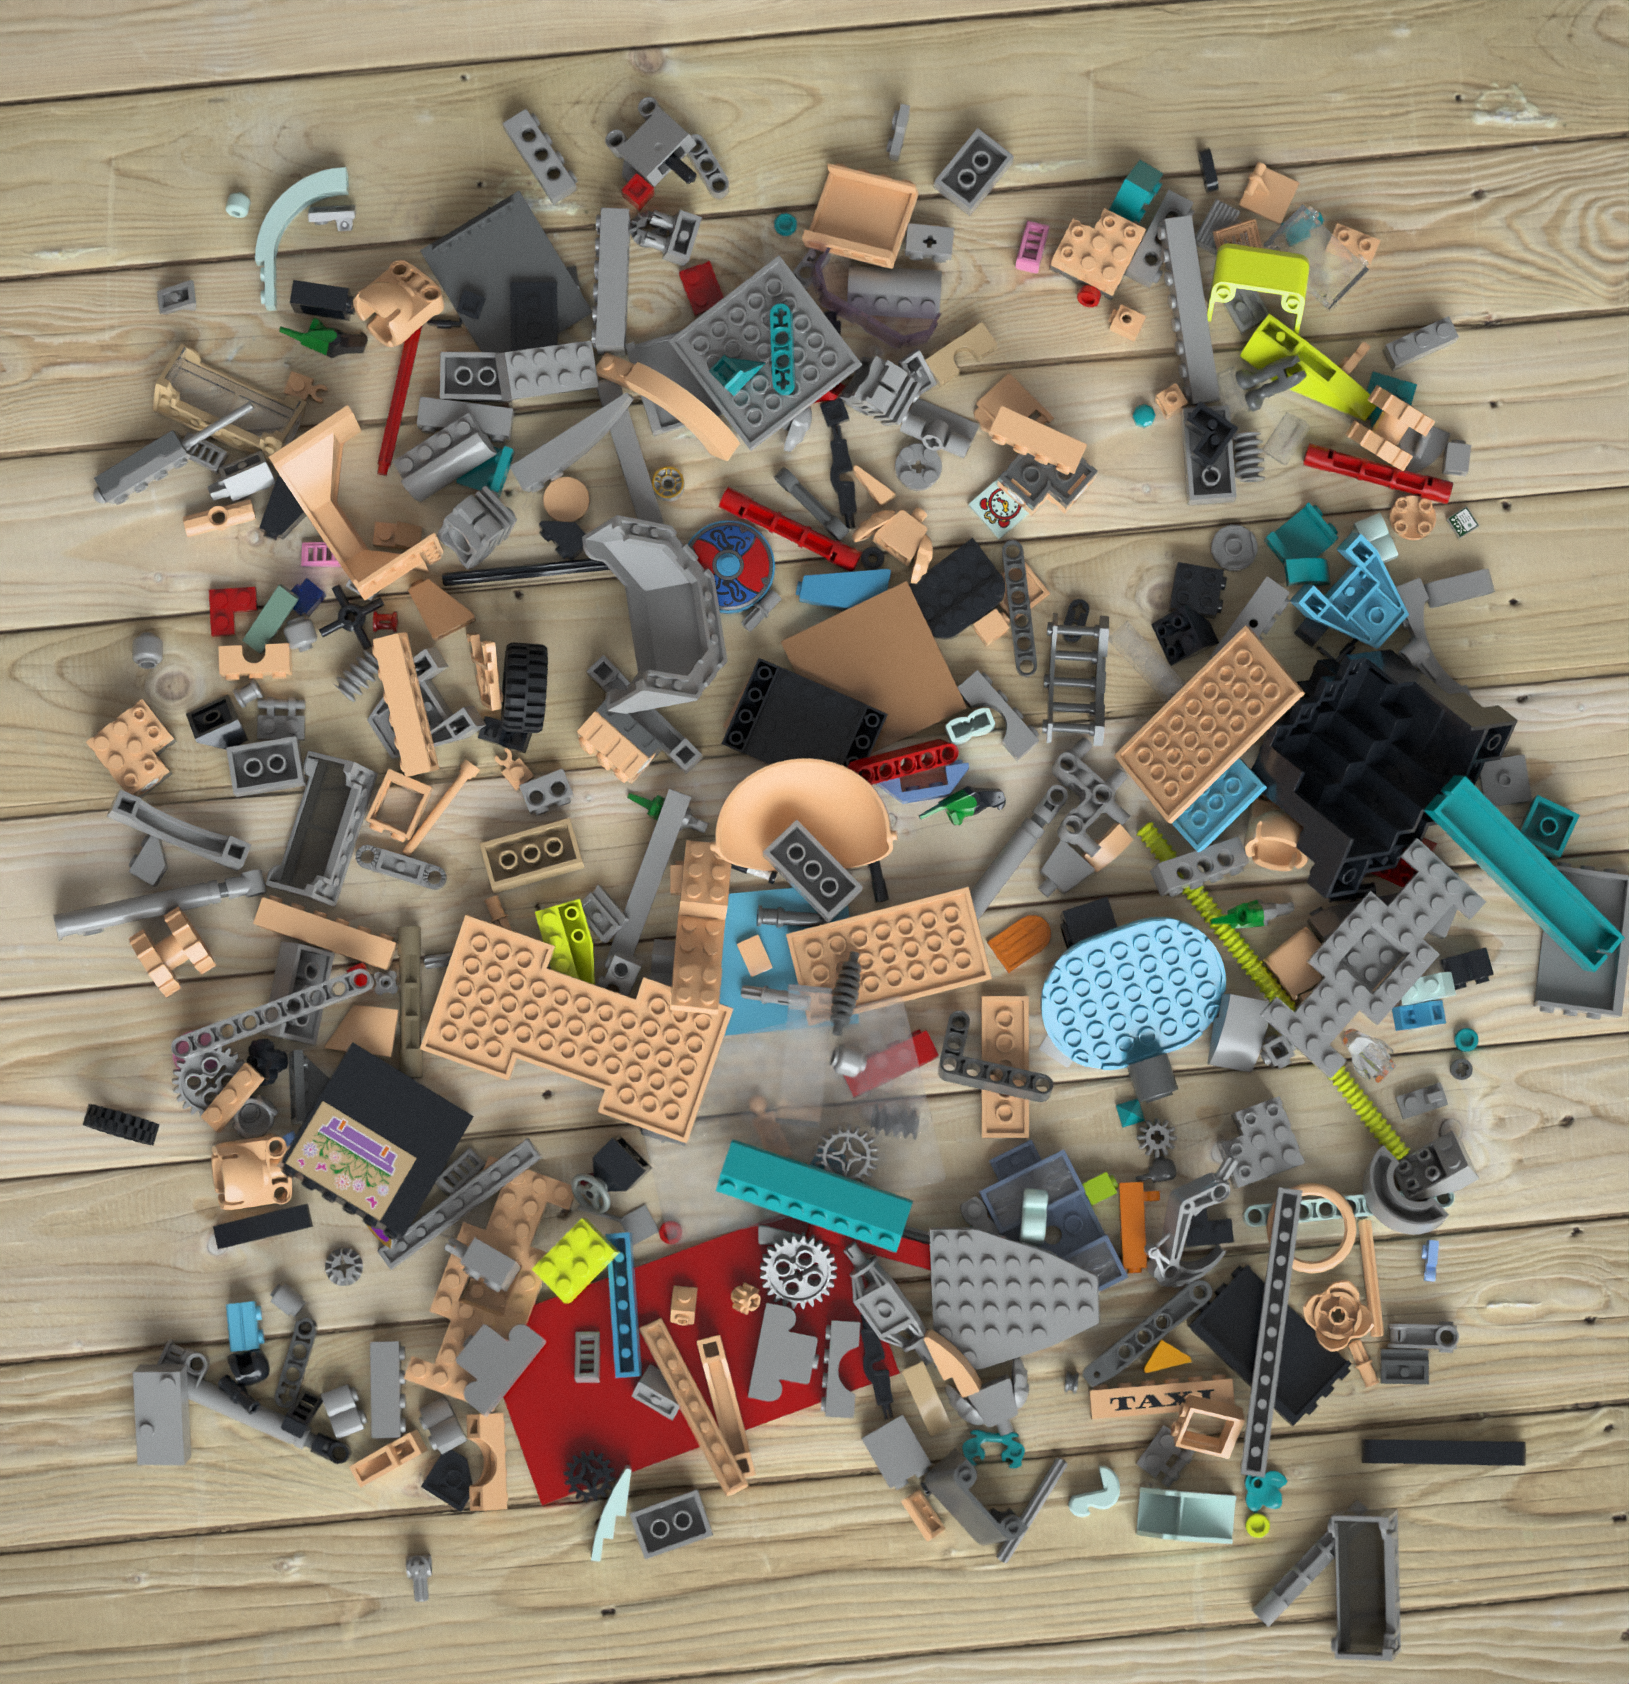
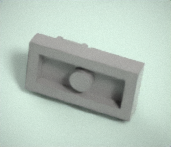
[308,205,356,231]
[1395,1082,1448,1120]

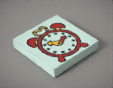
[968,479,1029,540]

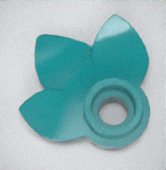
[1244,1470,1288,1513]

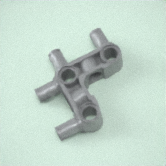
[1052,737,1131,858]

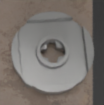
[895,443,942,491]

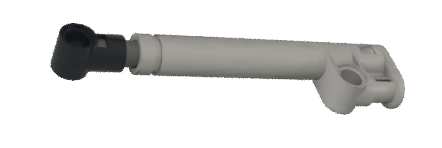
[157,1339,352,1464]

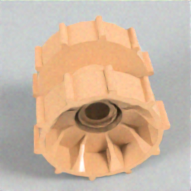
[1345,385,1435,471]
[128,906,216,998]

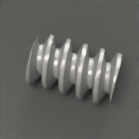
[1233,432,1265,482]
[334,650,379,702]

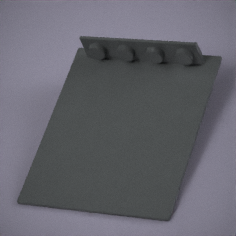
[420,191,592,353]

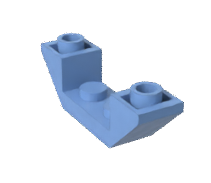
[876,760,969,804]

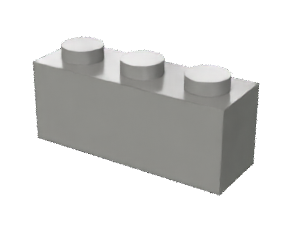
[1383,316,1459,371]

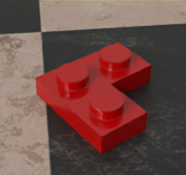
[209,587,258,637]

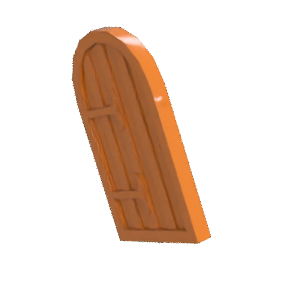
[987,915,1051,973]

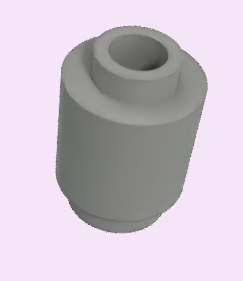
[270,1283,306,1317]

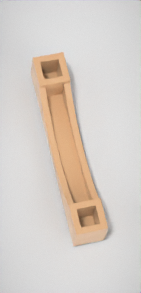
[697,1335,756,1478]

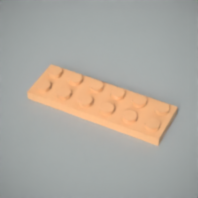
[981,996,1029,1138]

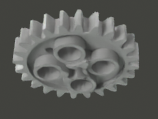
[172,1042,245,1118]
[760,1233,837,1309]

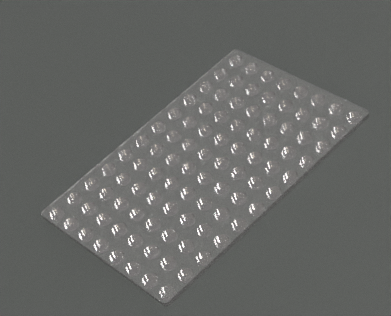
[642,996,946,1245]

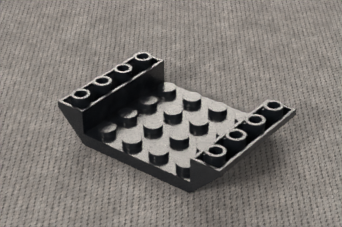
[721,658,888,776]

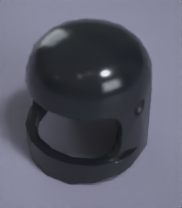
[227,1349,270,1387]

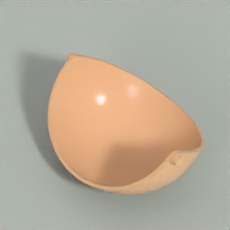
[711,759,898,872]

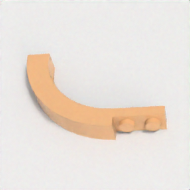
[595,352,740,461]

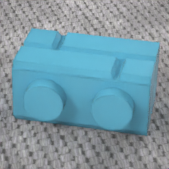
[226,1301,265,1352]

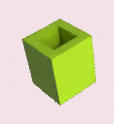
[1082,1172,1119,1206]

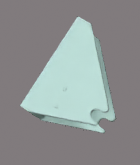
[1136,1487,1236,1544]

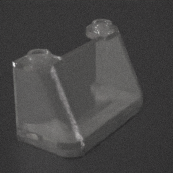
[1263,204,1370,313]

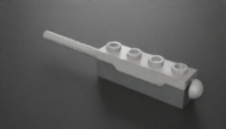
[93,401,254,505]

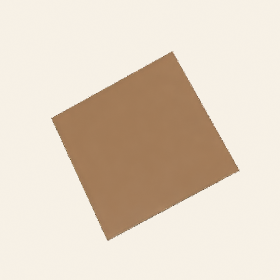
[781,581,967,754]

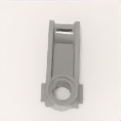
[1388,1321,1459,1353]

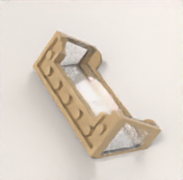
[152,344,307,466]

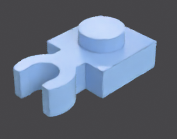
[1421,1240,1439,1282]

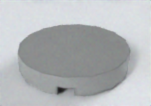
[1211,525,1258,571]

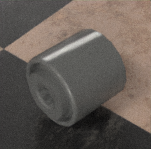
[1127,1053,1179,1103]

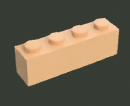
[989,406,1087,475]

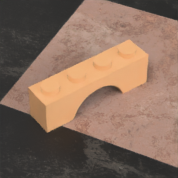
[466,1413,508,1511]

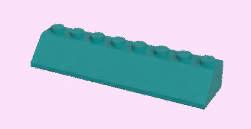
[716,1139,914,1252]

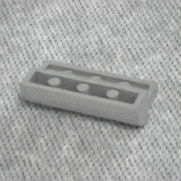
[846,265,942,319]
[393,413,497,502]

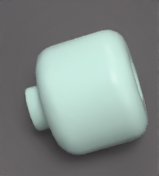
[225,192,251,218]

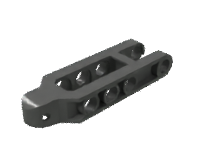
[1082,1280,1212,1387]

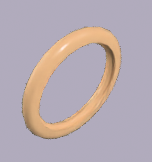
[1266,1183,1357,1273]

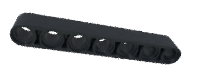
[1361,1439,1526,1466]

